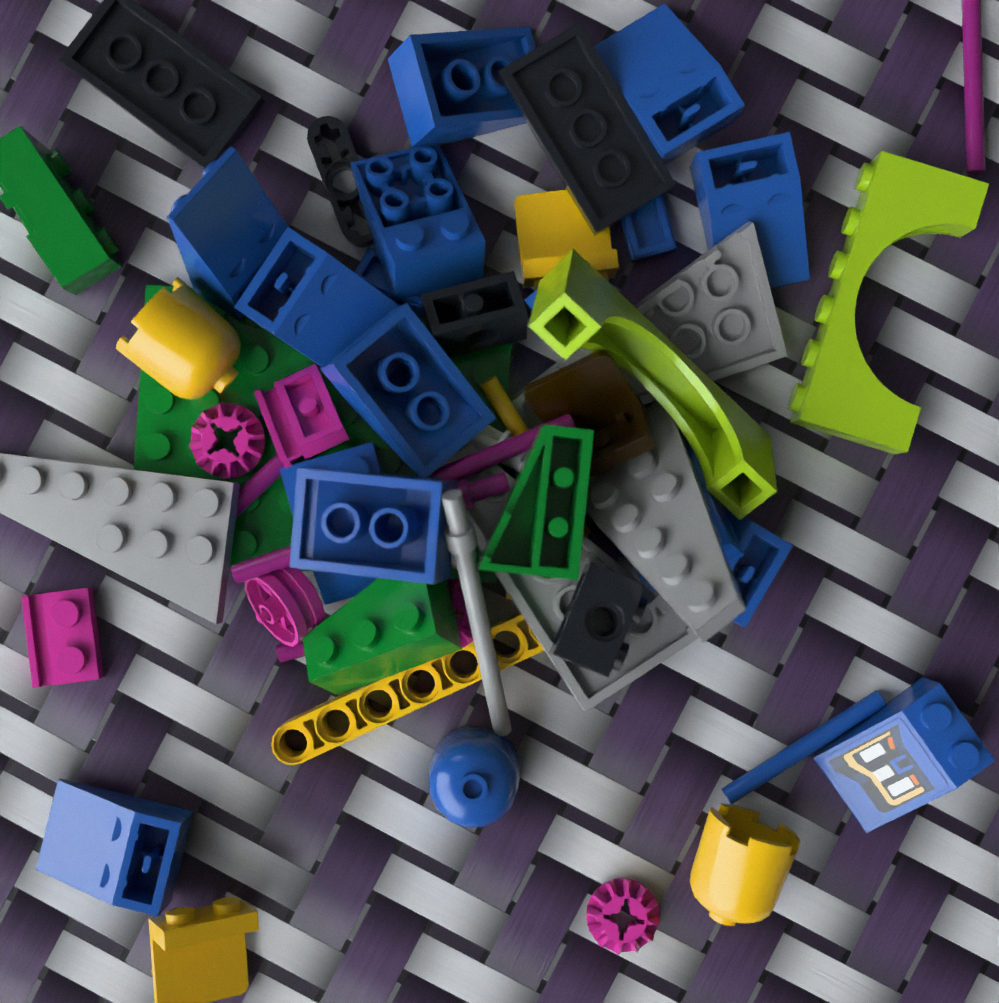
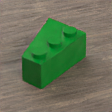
[0,126,122,295]
[477,424,594,580]
[302,578,462,696]

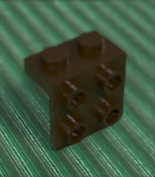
[524,350,656,478]

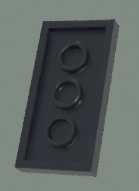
[59,0,265,170]
[498,22,676,236]

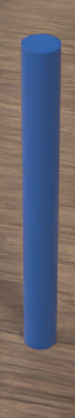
[722,690,887,805]

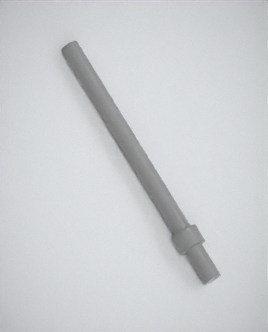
[442,489,512,736]

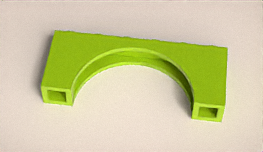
[788,151,989,455]
[528,249,777,520]

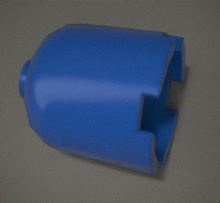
[429,725,520,828]

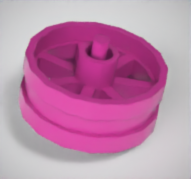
[245,566,326,647]

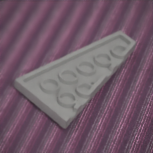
[510,221,788,430]
[585,401,746,643]
[439,444,699,712]
[0,453,240,624]

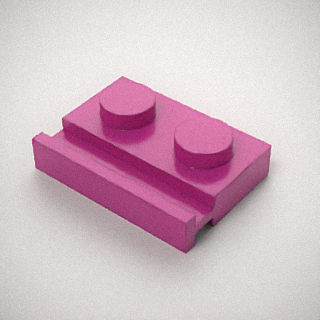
[254,364,349,469]
[21,587,104,688]

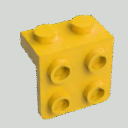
[514,189,619,291]
[148,897,259,1003]

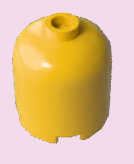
[116,277,241,399]
[690,803,801,926]

